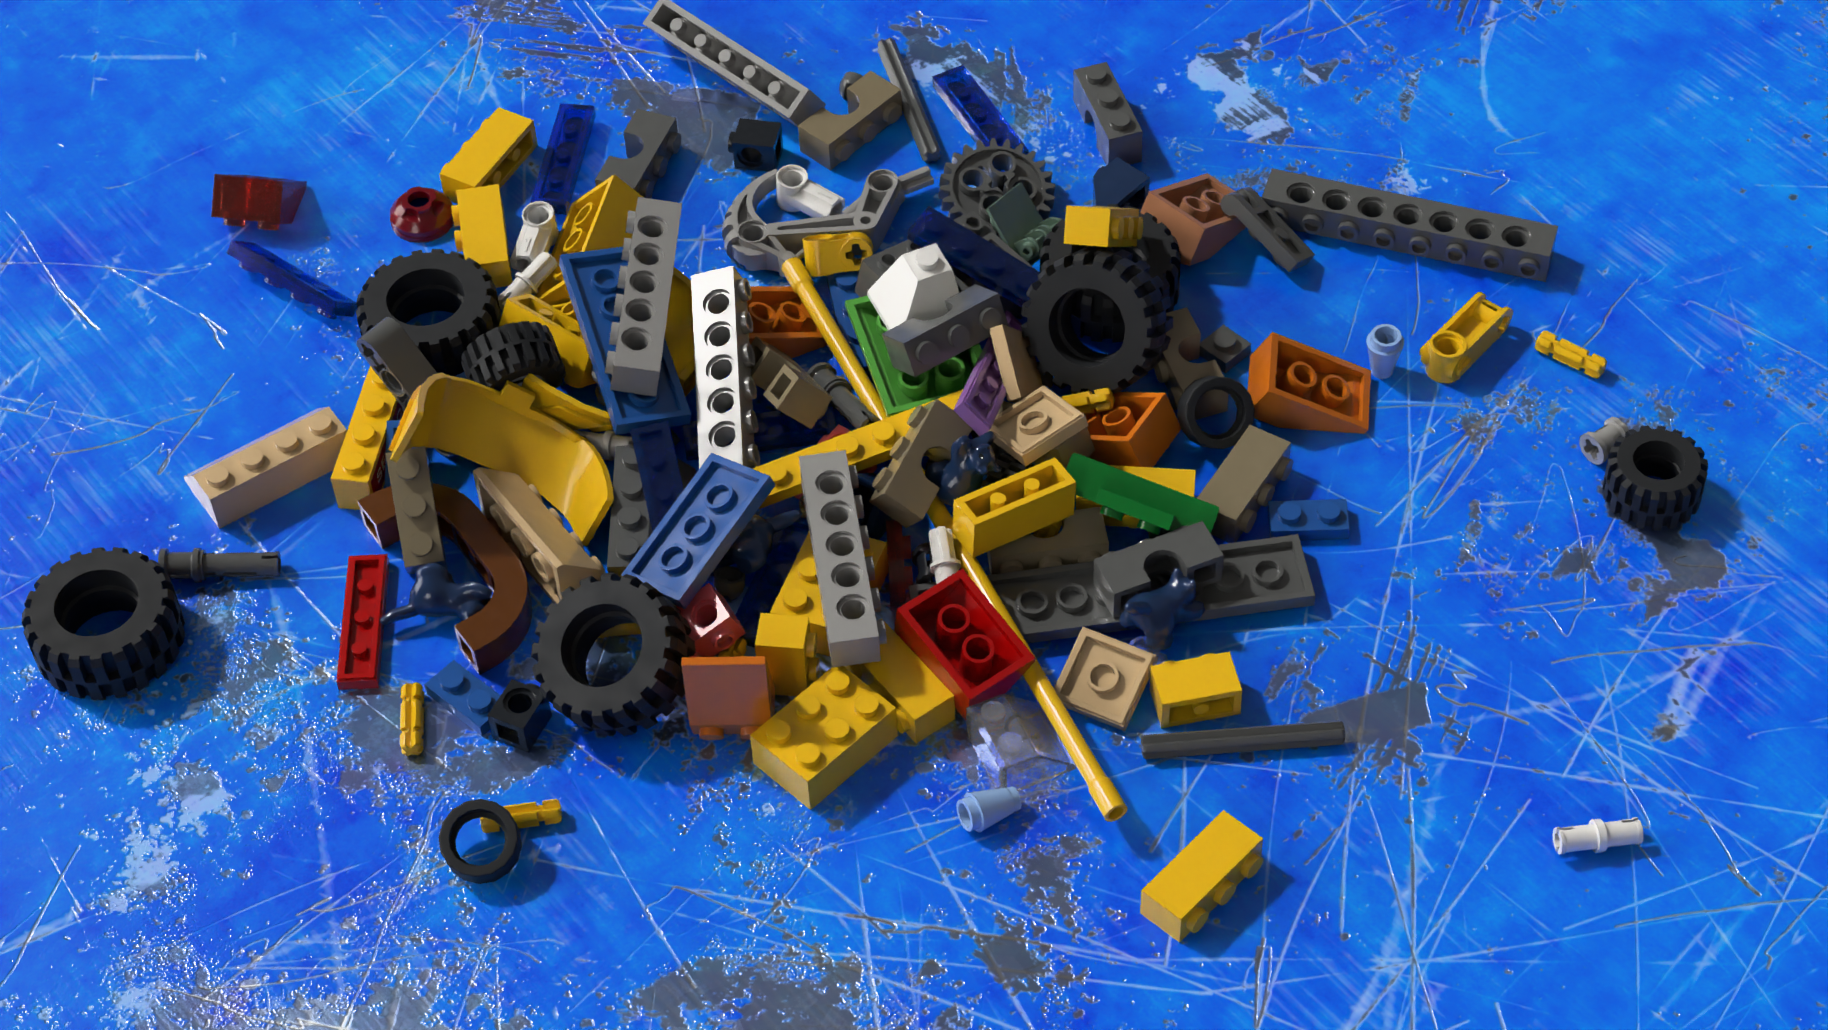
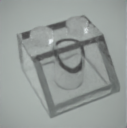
[966,694,1076,791]

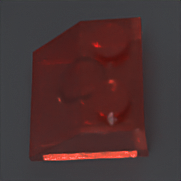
[211,174,307,230]

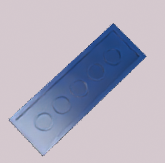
[559,247,691,435]

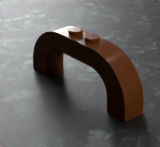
[358,483,532,675]

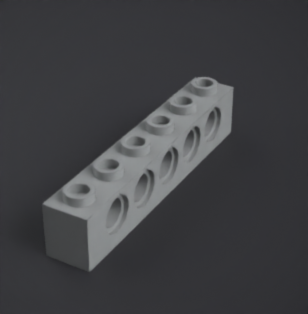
[643,0,826,127]
[605,197,682,396]
[691,266,760,469]
[799,450,887,668]

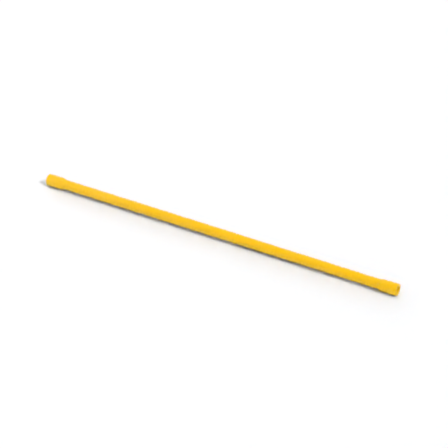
[781,257,1128,822]

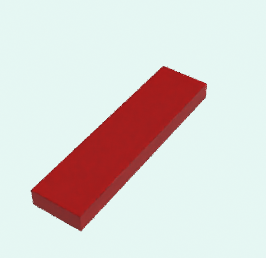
[336,554,390,690]

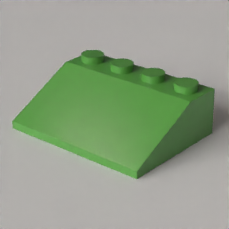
[845,296,982,417]

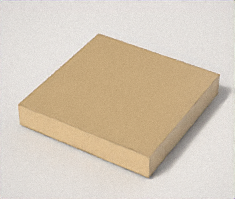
[990,324,1043,403]
[988,386,1089,466]
[1054,627,1158,731]

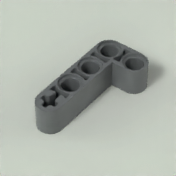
[357,317,456,457]

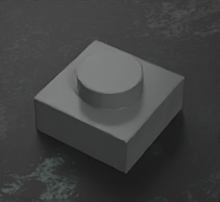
[1200,324,1251,373]

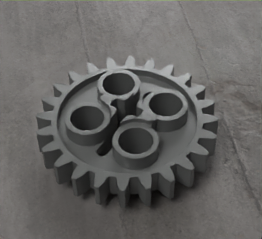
[938,138,1055,240]

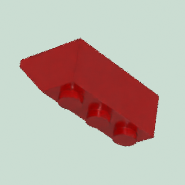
[894,568,1036,721]

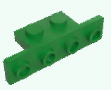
[1066,453,1219,535]

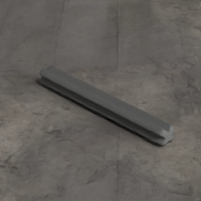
[877,38,941,163]
[1141,720,1345,759]

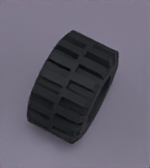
[461,321,566,392]
[1602,426,1708,530]

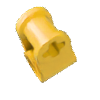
[802,232,873,277]

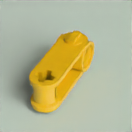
[1419,292,1513,383]

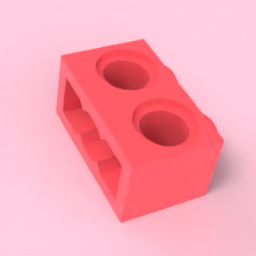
[676,583,746,657]

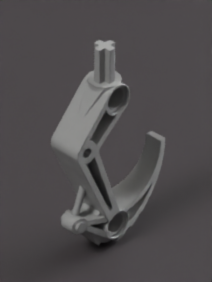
[722,166,934,277]

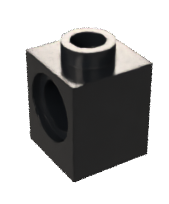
[728,118,783,172]
[487,679,552,752]

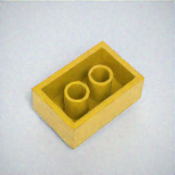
[770,532,889,656]
[750,666,898,810]

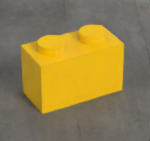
[755,613,820,696]
[1149,651,1242,729]

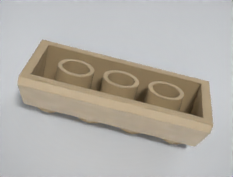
[183,406,347,529]
[473,467,605,605]

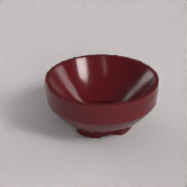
[390,186,454,243]

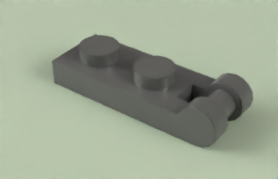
[1221,187,1315,272]

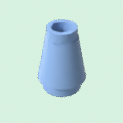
[1366,324,1404,379]
[956,786,1022,832]

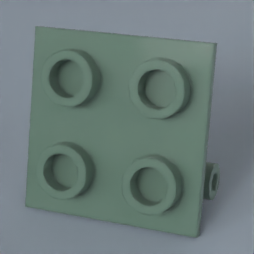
[986,182,1062,266]

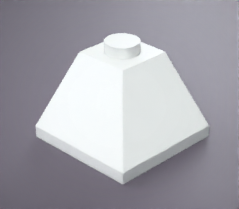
[867,243,959,330]

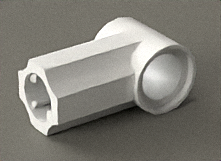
[776,165,845,218]
[510,201,559,273]

